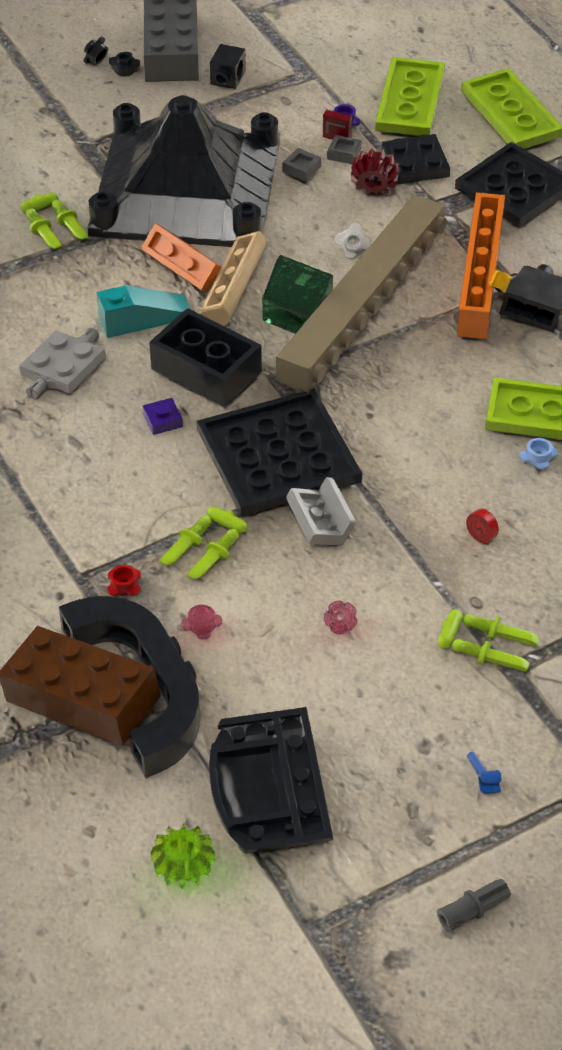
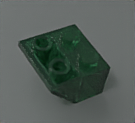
[262,255,333,334]

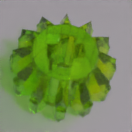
[151,822,215,889]

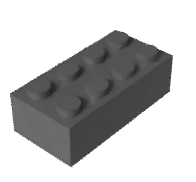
[144,0,199,82]

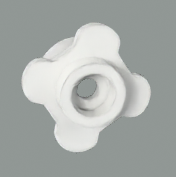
[335,223,370,258]

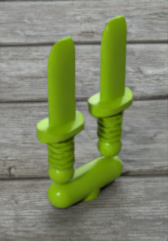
[20,192,88,249]
[159,506,248,579]
[437,609,539,671]

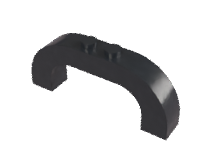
[59,596,200,778]

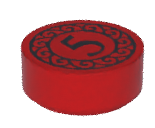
[466,508,499,543]

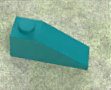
[96,285,191,338]

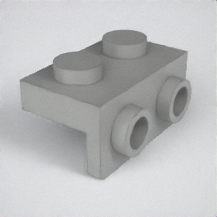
[286,477,356,546]

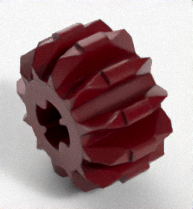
[351,148,399,196]

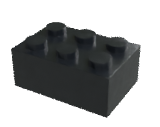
[149,308,262,407]

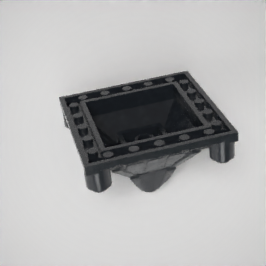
[88,95,280,247]

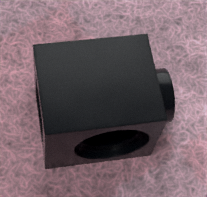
[210,44,246,89]

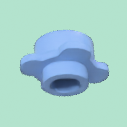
[520,438,558,470]

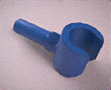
[467,752,502,793]

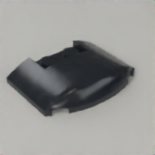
[209,707,333,854]

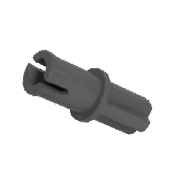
[437,879,511,932]

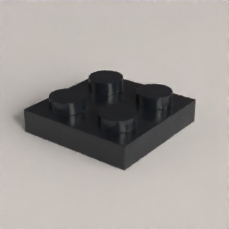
[381,134,450,185]

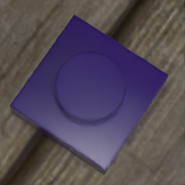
[142,398,183,435]

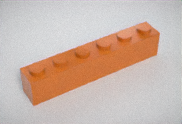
[457,192,505,339]

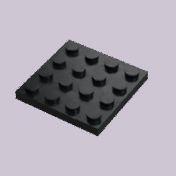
[197,388,362,517]

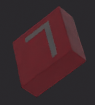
[323,109,352,140]

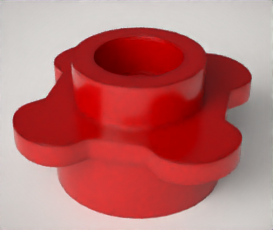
[107,565,141,597]

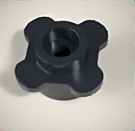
[83,36,109,64]
[109,52,140,76]

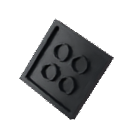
[455,142,562,227]

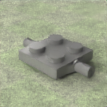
[19,328,106,399]

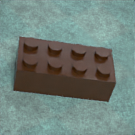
[0,625,161,746]

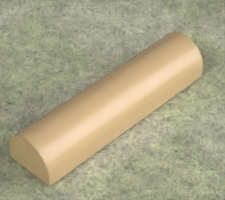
[200,231,266,326]

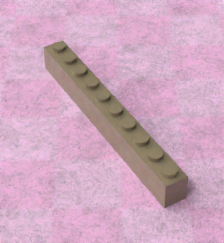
[275,195,447,393]

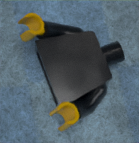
[489,264,562,332]

